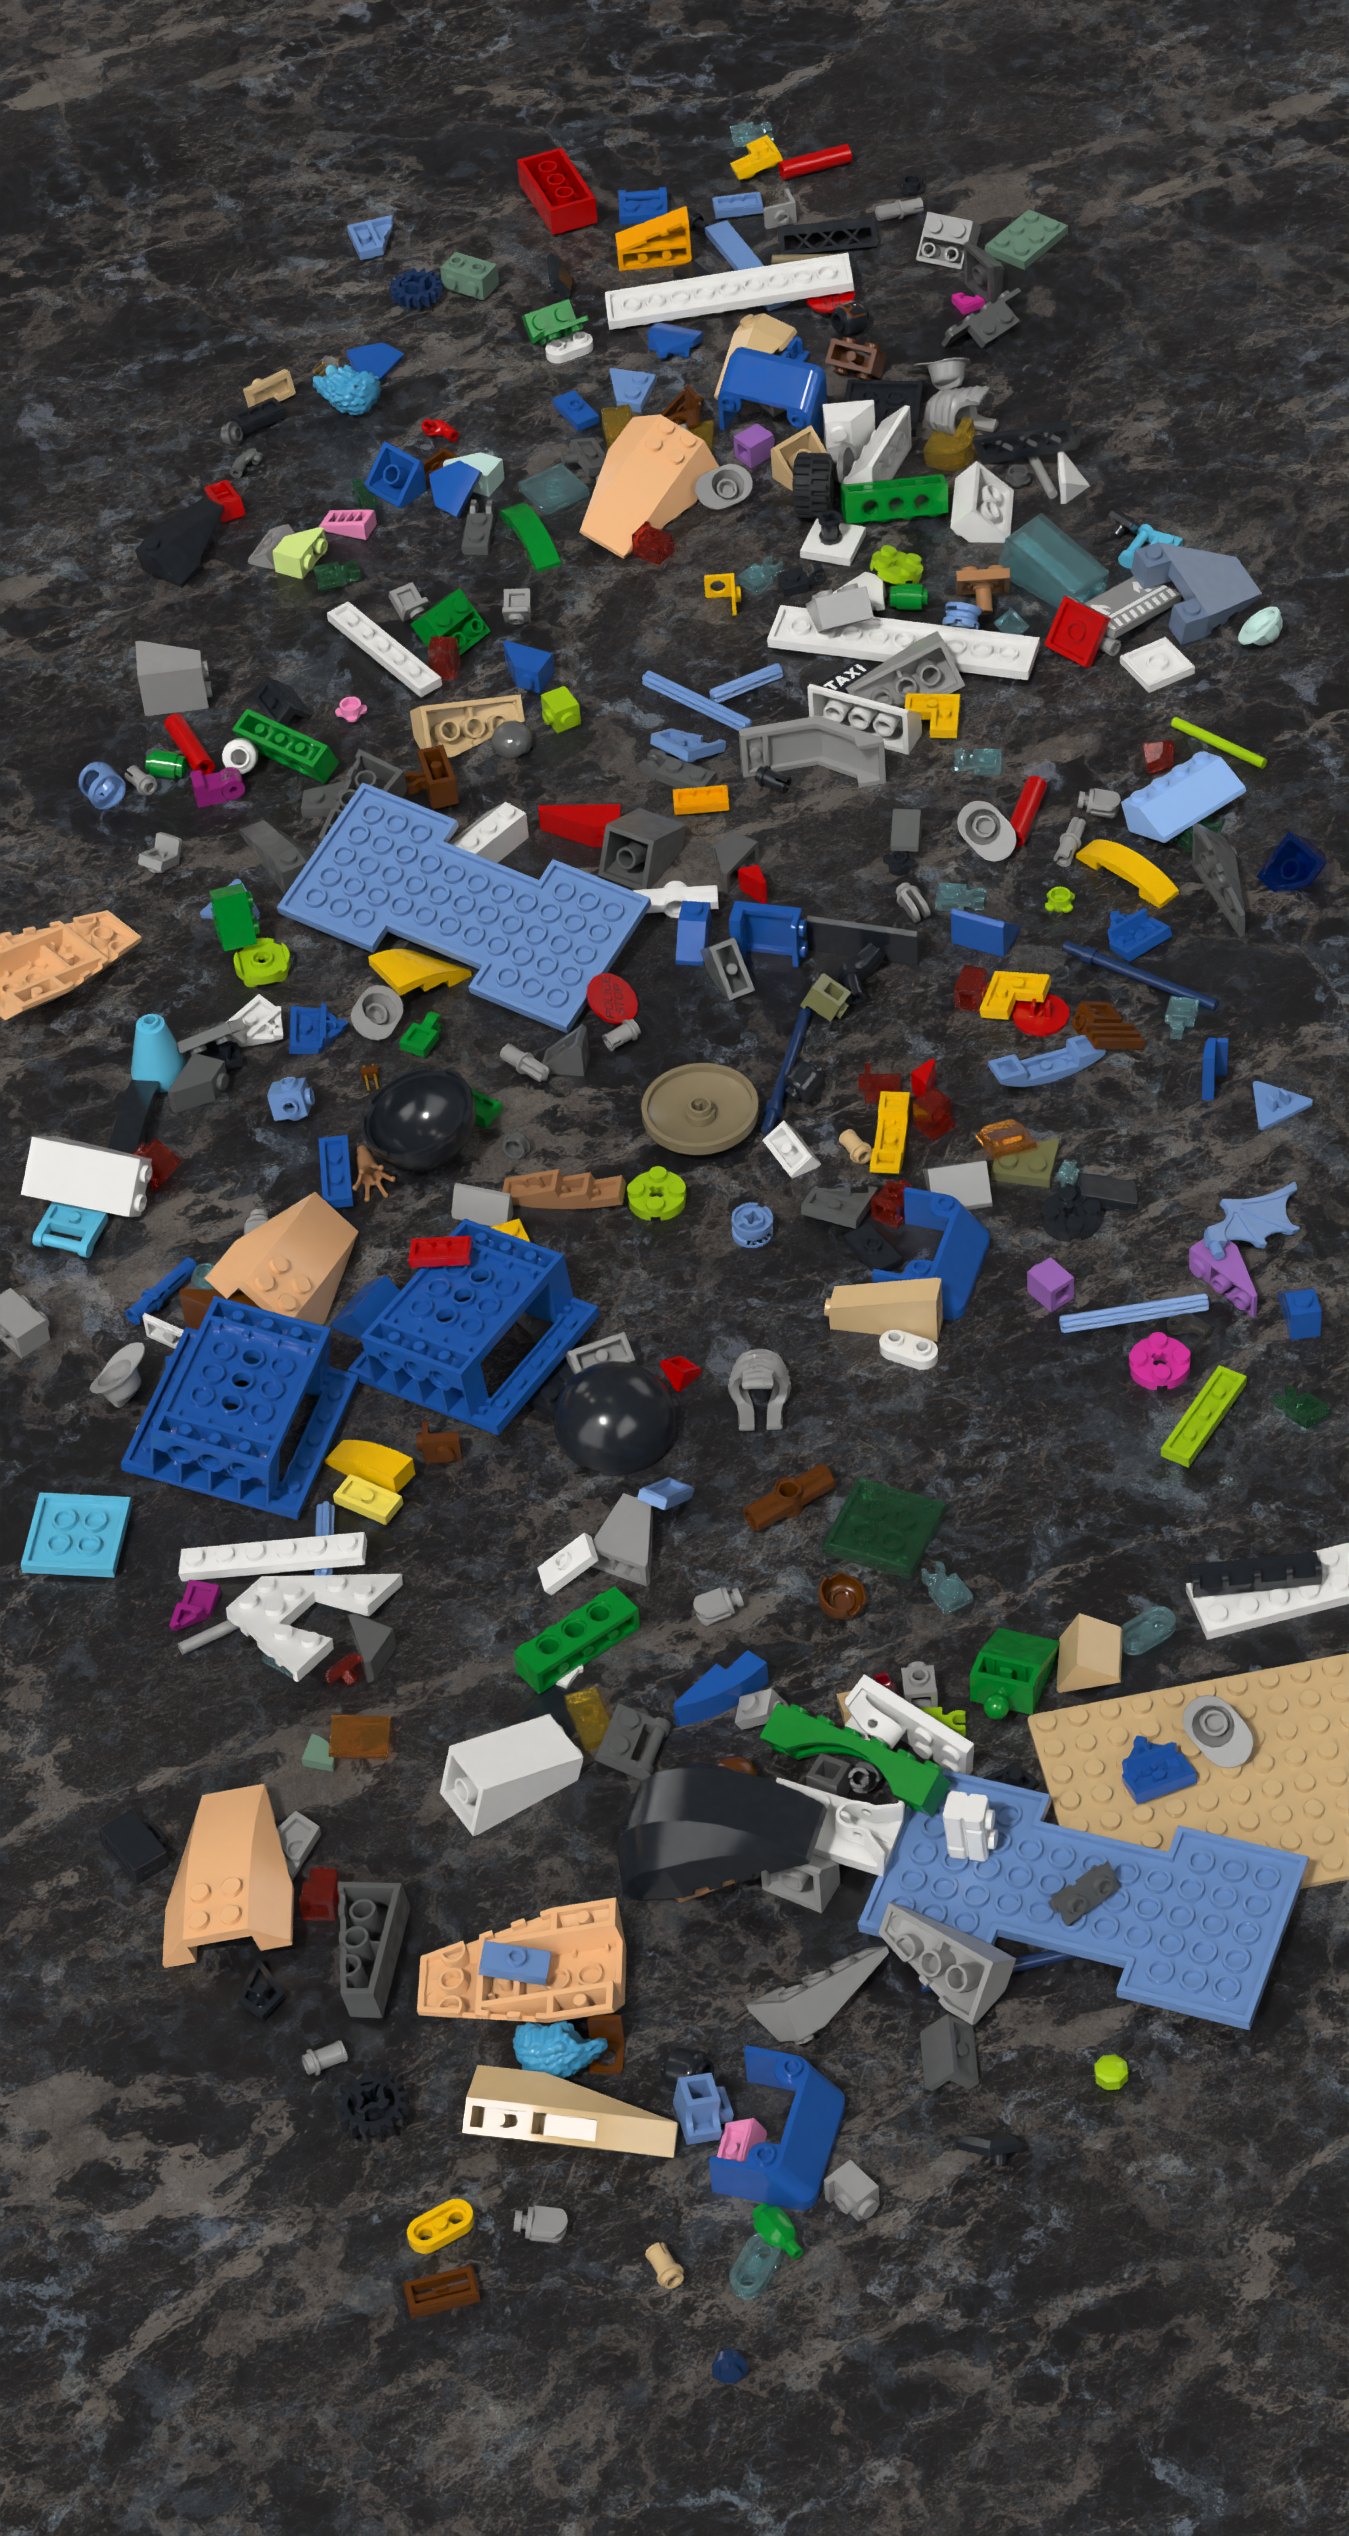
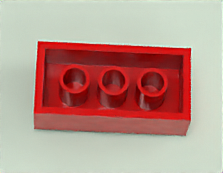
[517,147,598,235]

